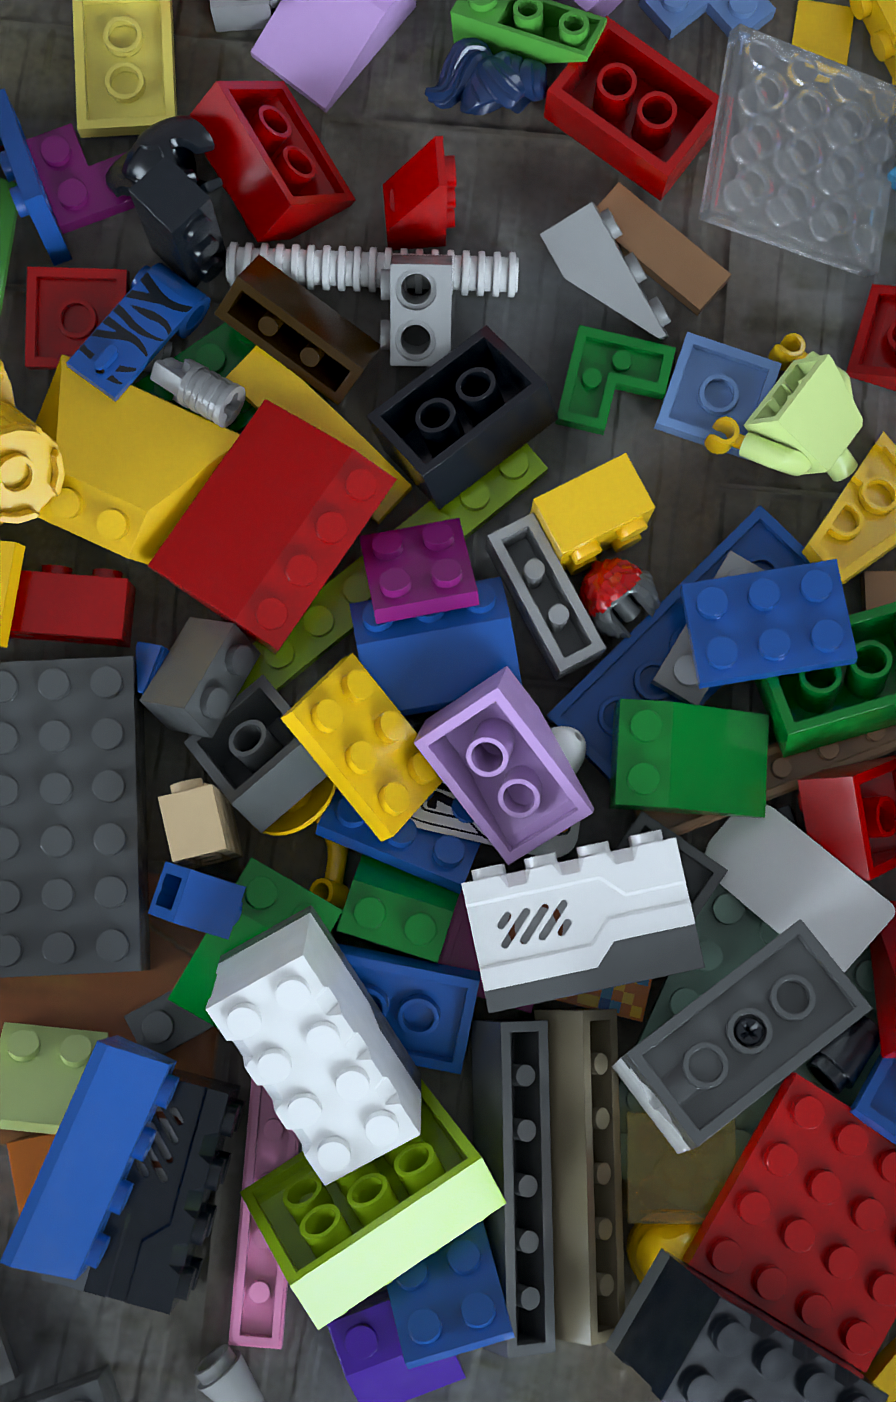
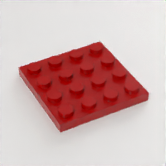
[682,1072,896,1373]

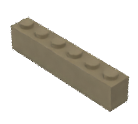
[534,1008,625,1346]

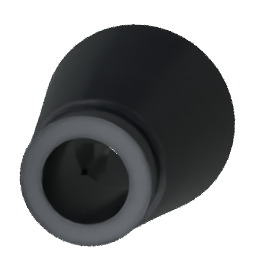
[806,1016,880,1094]

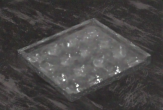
[699,24,896,278]

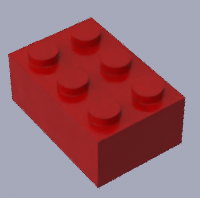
[544,15,727,201]

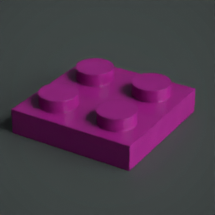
[359,518,479,624]

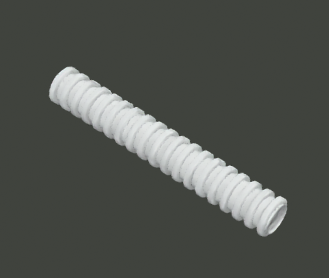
[226,242,519,297]

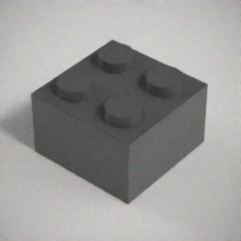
[184,675,327,833]

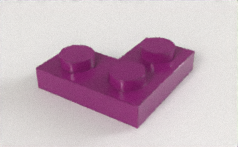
[26,123,135,234]

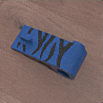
[66,263,211,402]

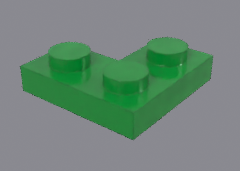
[555,325,676,435]

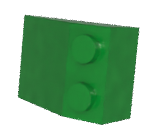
[609,698,769,818]
[167,857,343,1029]

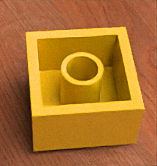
[530,453,655,575]

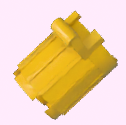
[0,359,65,526]

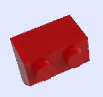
[798,755,896,881]

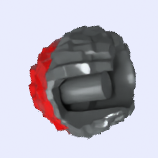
[578,558,661,638]

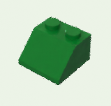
[337,854,459,963]

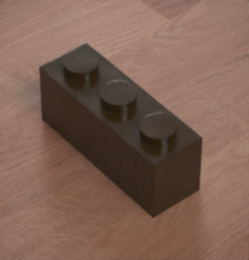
[214,254,381,406]

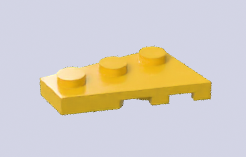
[802,431,896,585]

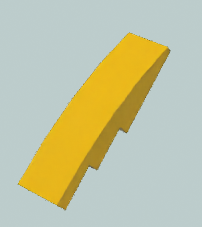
[225,345,412,525]

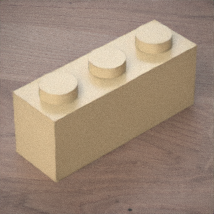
[158,778,244,869]

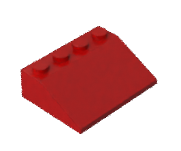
[148,399,397,655]

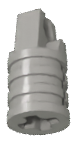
[150,357,246,428]

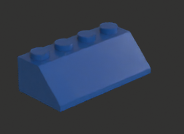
[0,1035,179,1280]

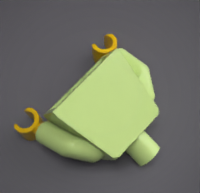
[704,333,863,482]

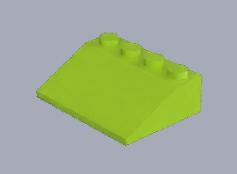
[240,1079,506,1330]

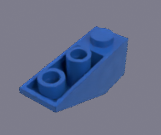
[148,861,246,939]

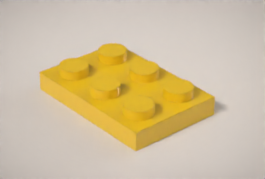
[281,653,443,842]

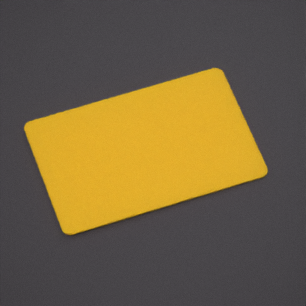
[787,0,854,87]

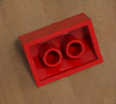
[189,81,356,242]

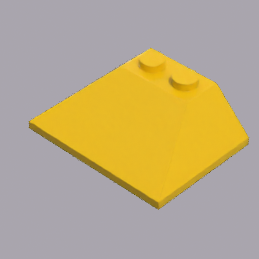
[35,354,240,564]

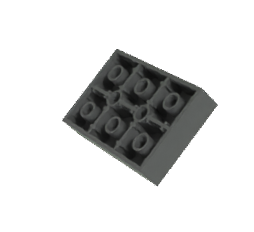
[0,656,151,978]

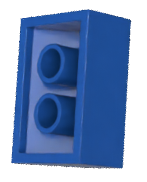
[349,576,522,716]

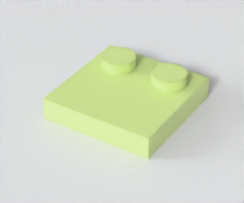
[0,1022,109,1135]

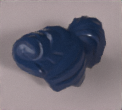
[425,38,548,115]

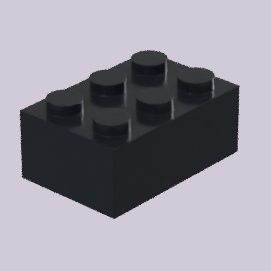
[367,325,559,510]

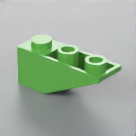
[450,0,607,64]

